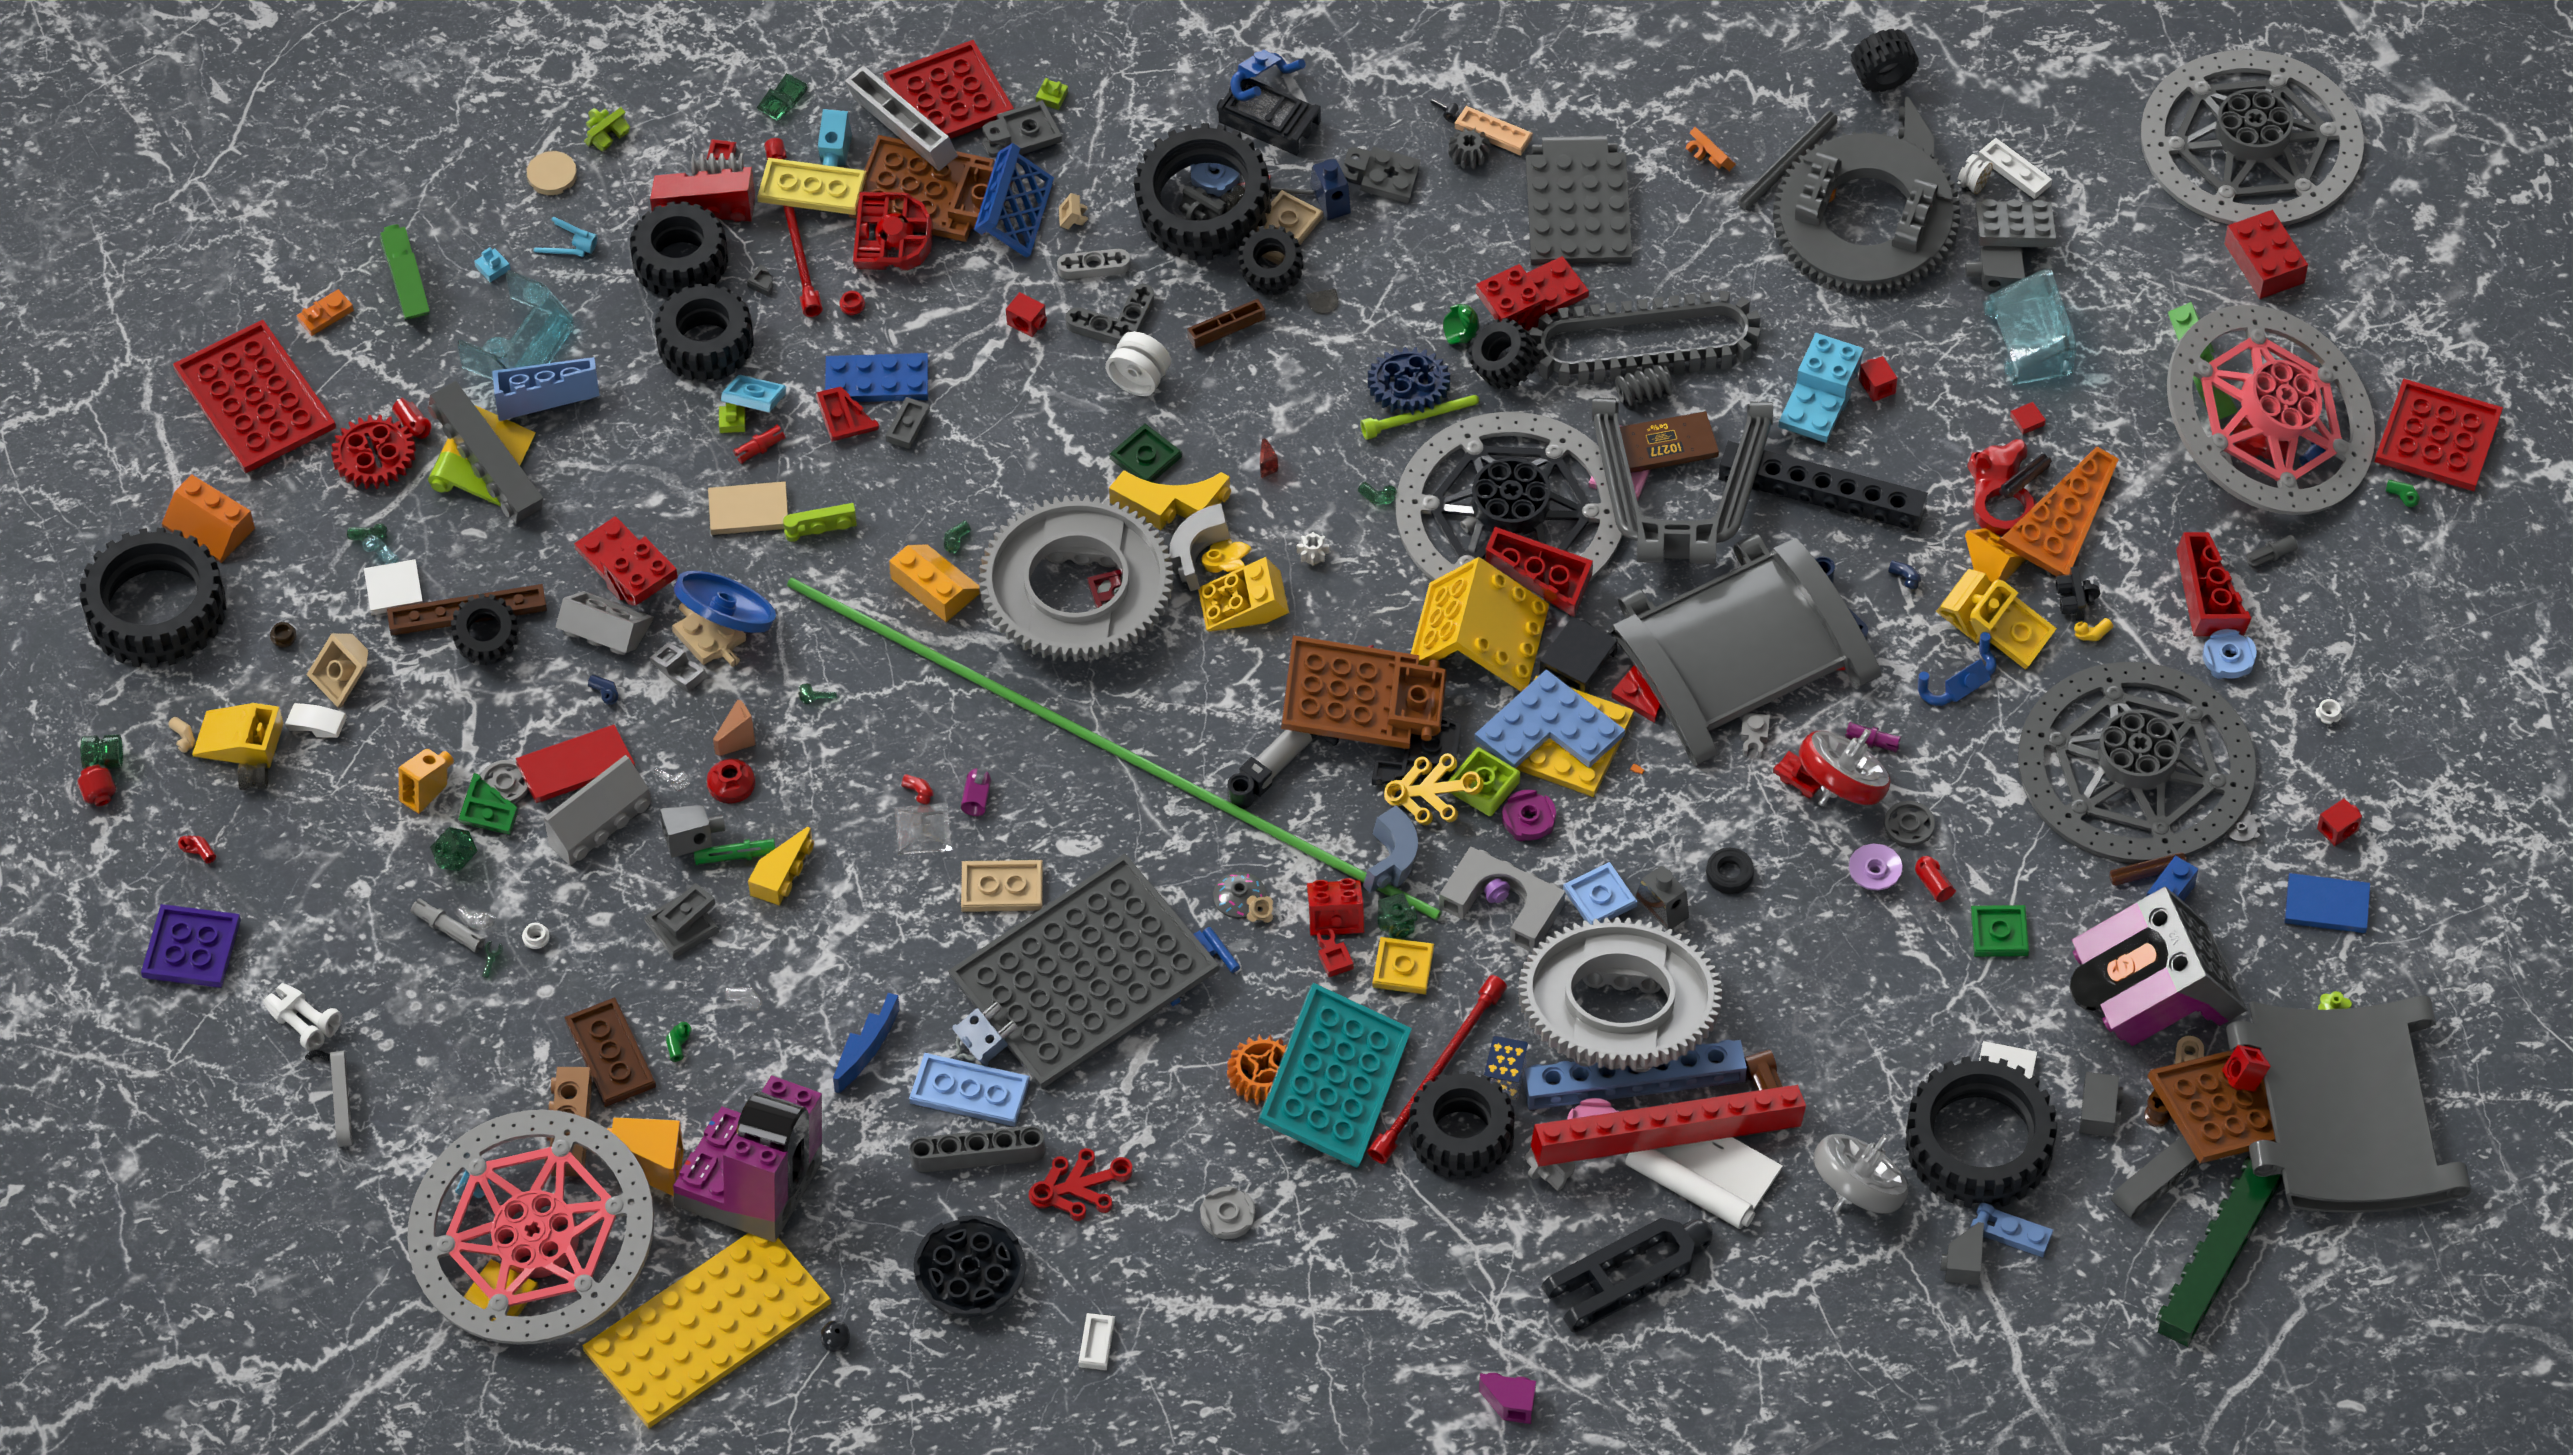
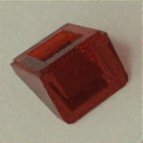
[1260,438,1278,478]

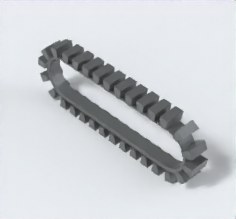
[1530,291,1761,386]

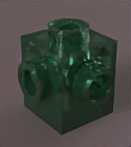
[430,827,478,871]
[1377,892,1418,939]

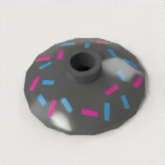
[1213,872,1266,919]

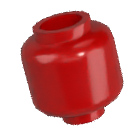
[77,765,116,806]

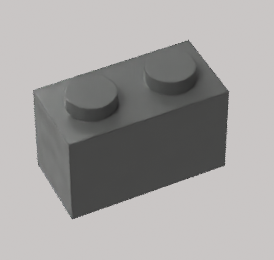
[2079,1072,2123,1137]

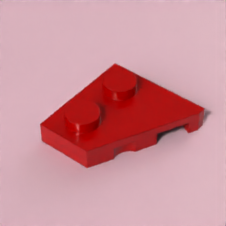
[816,386,879,442]

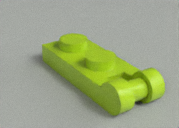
[783,503,857,542]

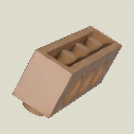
[544,1067,593,1176]

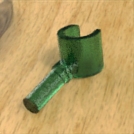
[798,683,837,704]
[482,941,503,978]

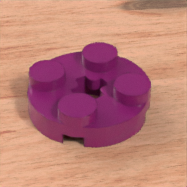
[1502,790,1556,841]

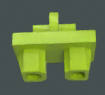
[584,107,630,152]

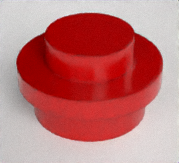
[839,291,865,315]

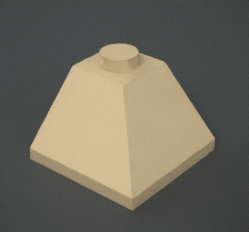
[307,633,368,708]

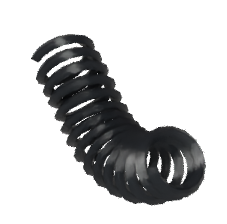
[305,1049,330,1061]

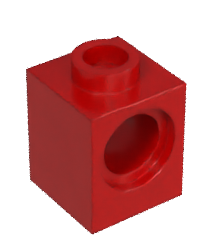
[1006,292,1047,337]
[1859,356,1897,402]
[2317,798,2362,846]
[2222,1045,2271,1092]

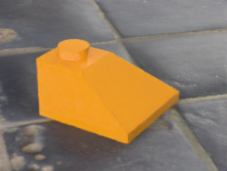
[1965,528,2026,584]

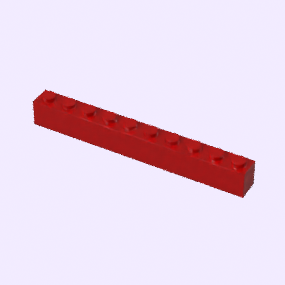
[1531,1085,1806,1167]

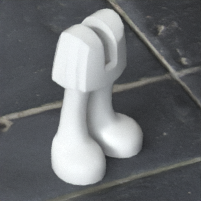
[263,983,342,1051]

